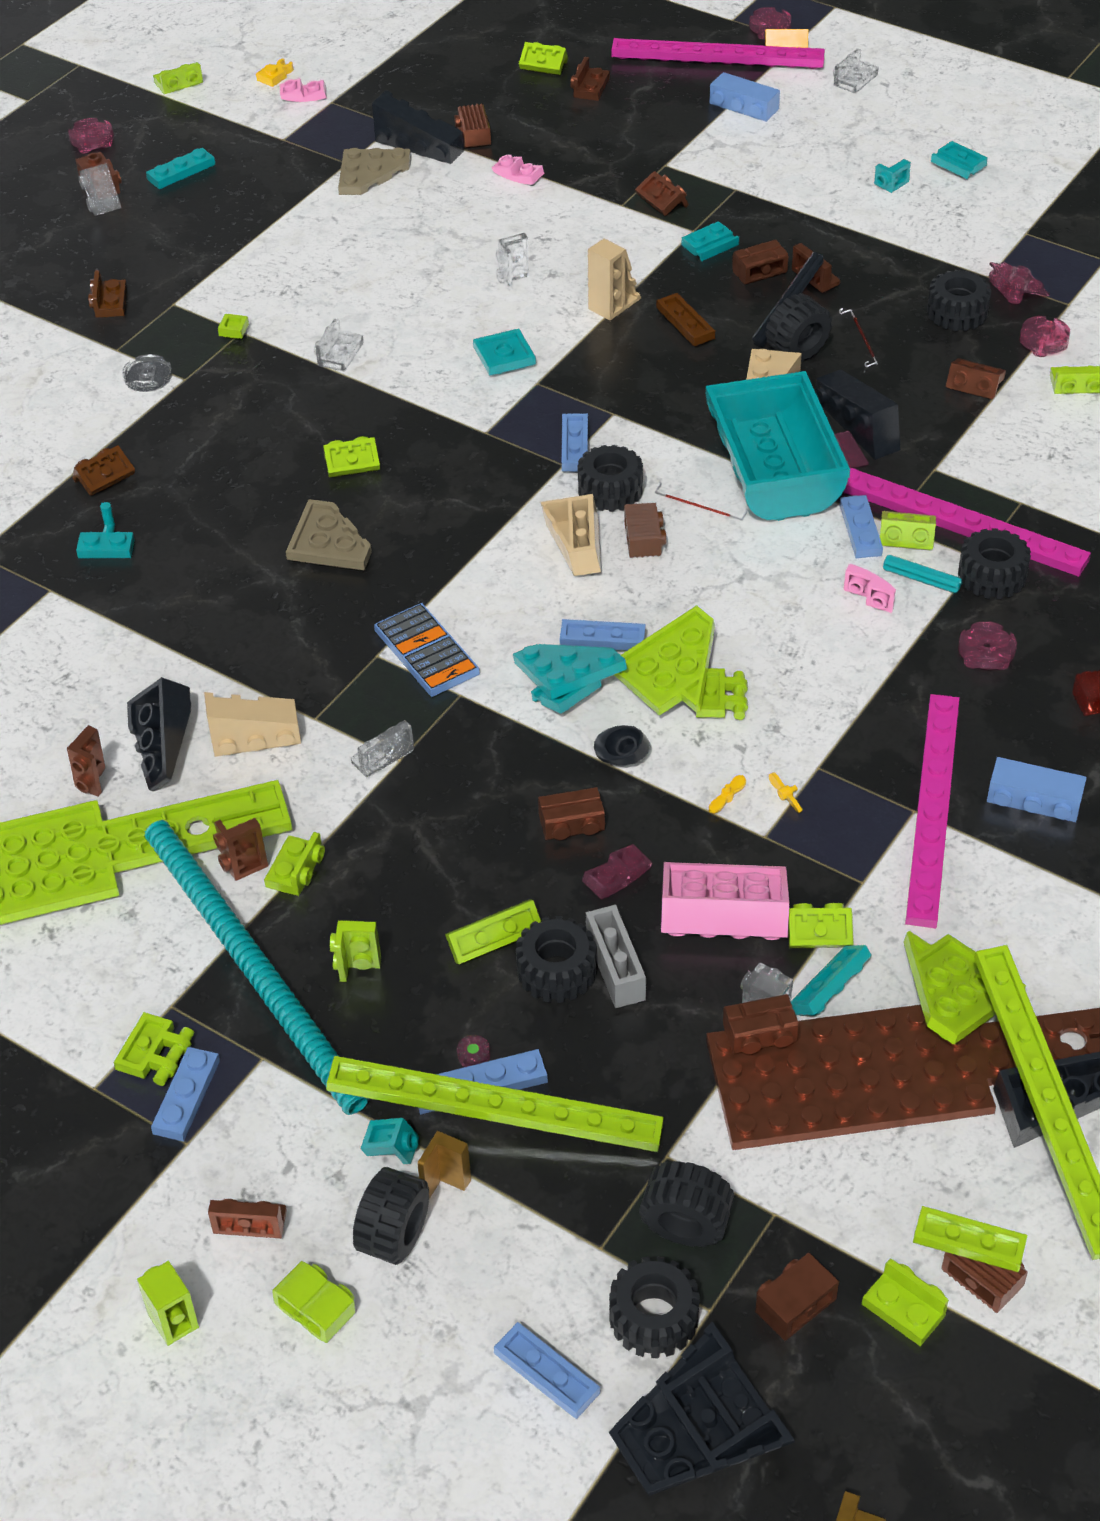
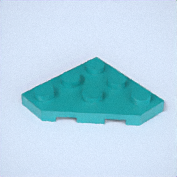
[513,644,627,700]

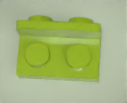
[519,42,568,75]
[153,62,203,94]
[1049,365,1100,394]
[323,436,380,477]
[880,511,936,550]
[264,832,325,896]
[788,903,853,948]
[330,921,381,982]
[862,1258,949,1346]

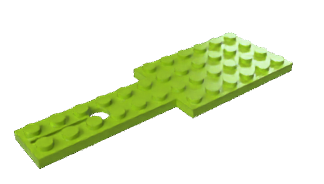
[0,780,292,925]

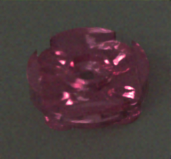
[749,7,791,39]
[68,118,114,153]
[1019,316,1070,357]
[958,622,1017,670]

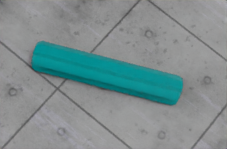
[883,555,962,593]

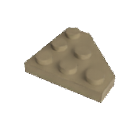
[338,148,411,195]
[286,499,372,570]

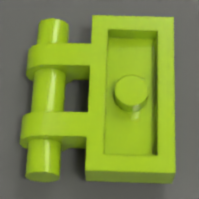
[696,668,748,720]
[113,1012,194,1086]

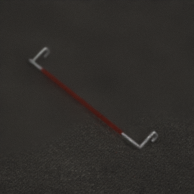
[839,308,878,367]
[655,481,748,520]

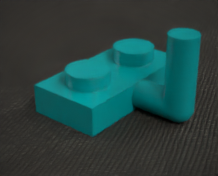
[76,502,135,558]

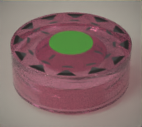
[457,1035,490,1067]

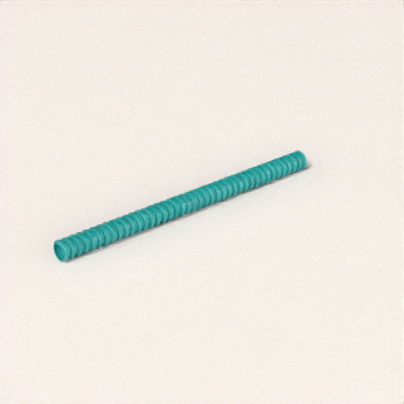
[144,820,369,1115]

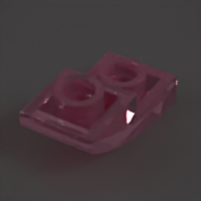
[582,844,652,899]

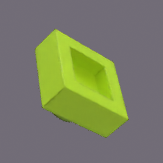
[218,314,249,339]

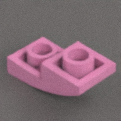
[280,78,326,102]
[492,155,545,185]
[844,564,896,613]

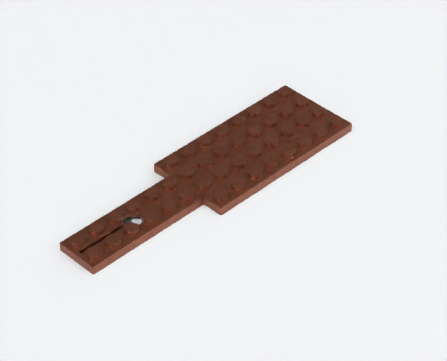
[706,1004,1100,1150]

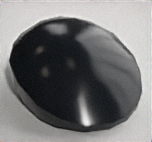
[594,725,650,766]

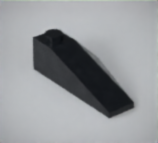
[127,677,191,791]

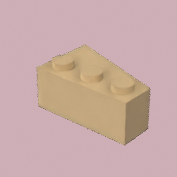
[587,238,641,320]
[746,349,802,380]
[540,494,601,576]
[204,692,301,757]

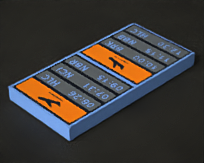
[374,603,480,697]

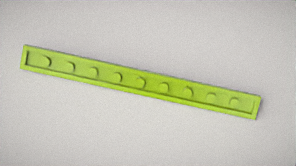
[974,945,1100,1260]
[327,1056,663,1152]

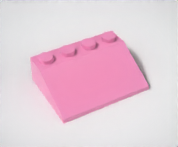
[661,862,789,940]

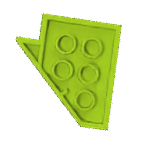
[614,605,715,716]
[903,931,1026,1045]

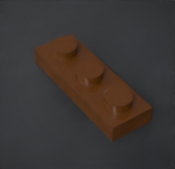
[656,293,715,346]

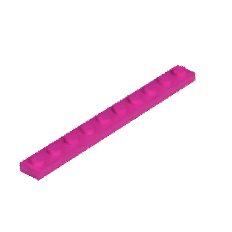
[612,38,825,69]
[843,468,1091,577]
[905,694,959,929]

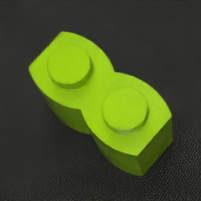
[272,1261,355,1343]

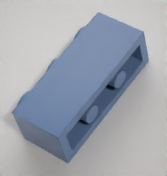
[710,72,780,122]
[987,757,1087,822]

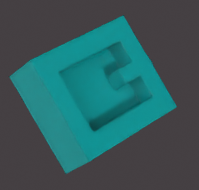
[874,159,911,193]
[360,1118,419,1164]

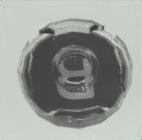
[122,354,172,392]

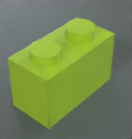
[137,1260,199,1346]

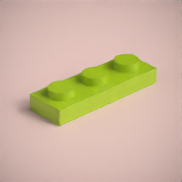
[445,900,541,964]
[913,1206,1028,1272]

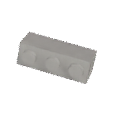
[586,905,646,1008]

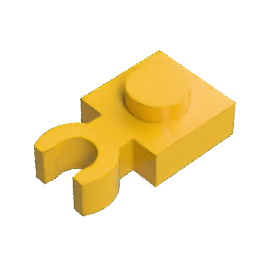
[256,58,294,87]

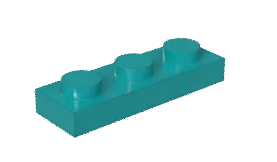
[146,148,216,189]
[791,945,872,1016]

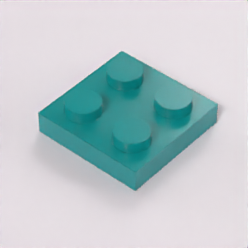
[473,328,536,376]

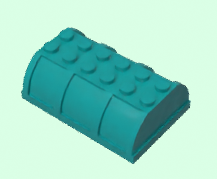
[705,371,850,521]

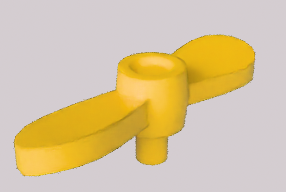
[769,772,803,813]
[709,775,746,813]

